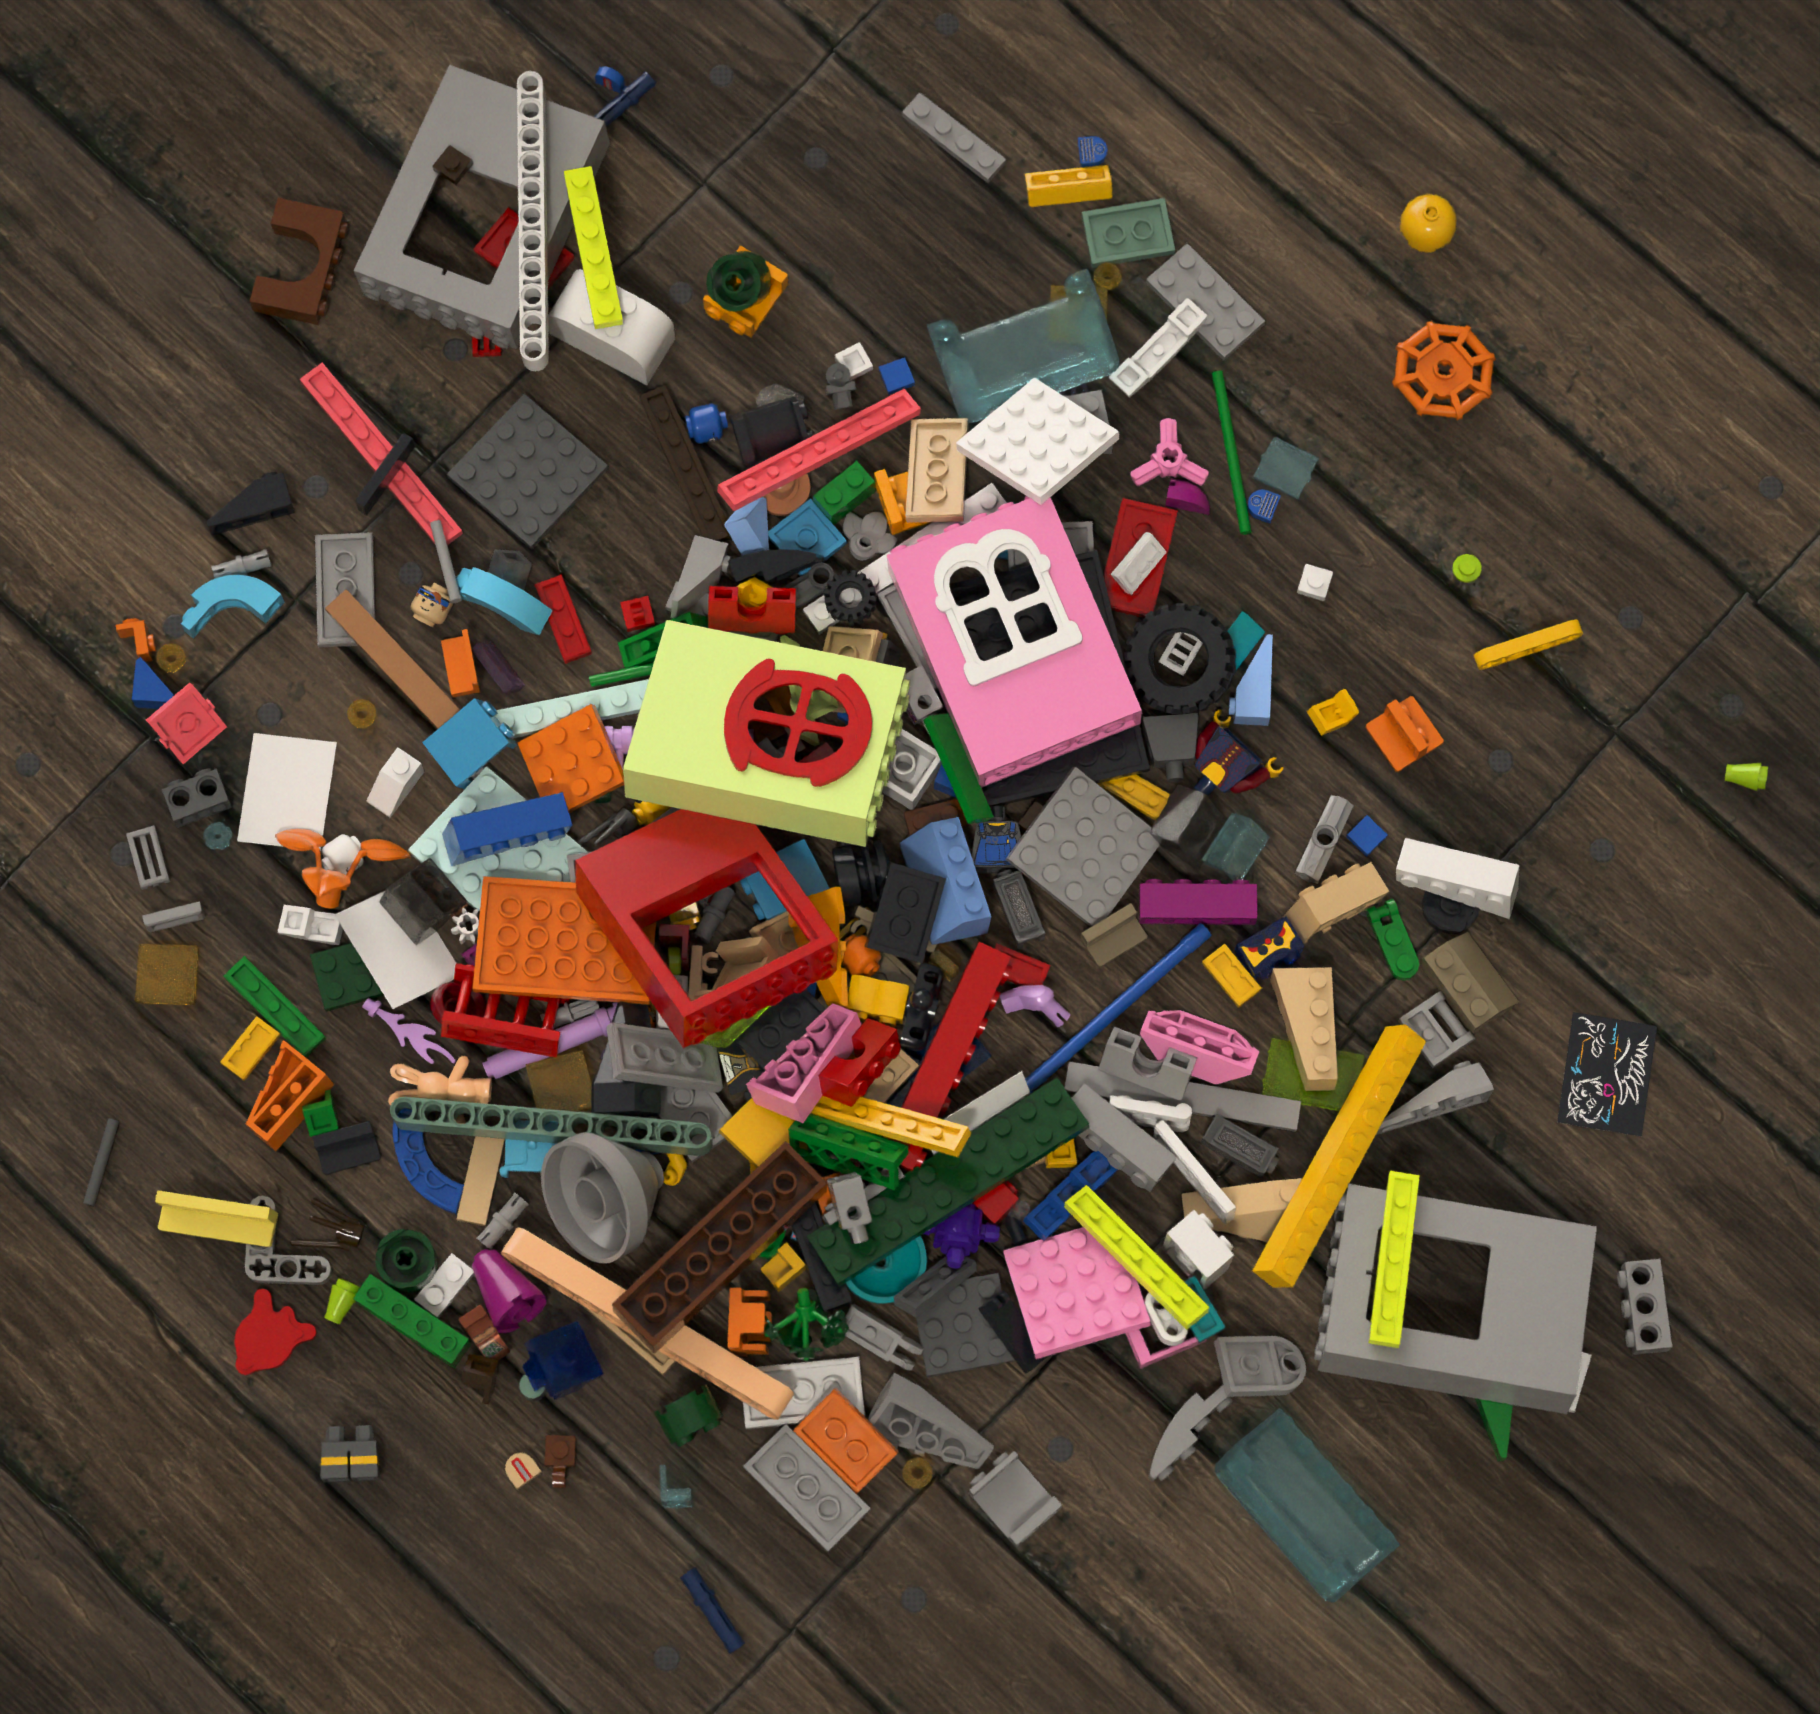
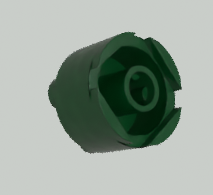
[706,251,771,311]
[376,1229,438,1294]
[654,1384,723,1447]

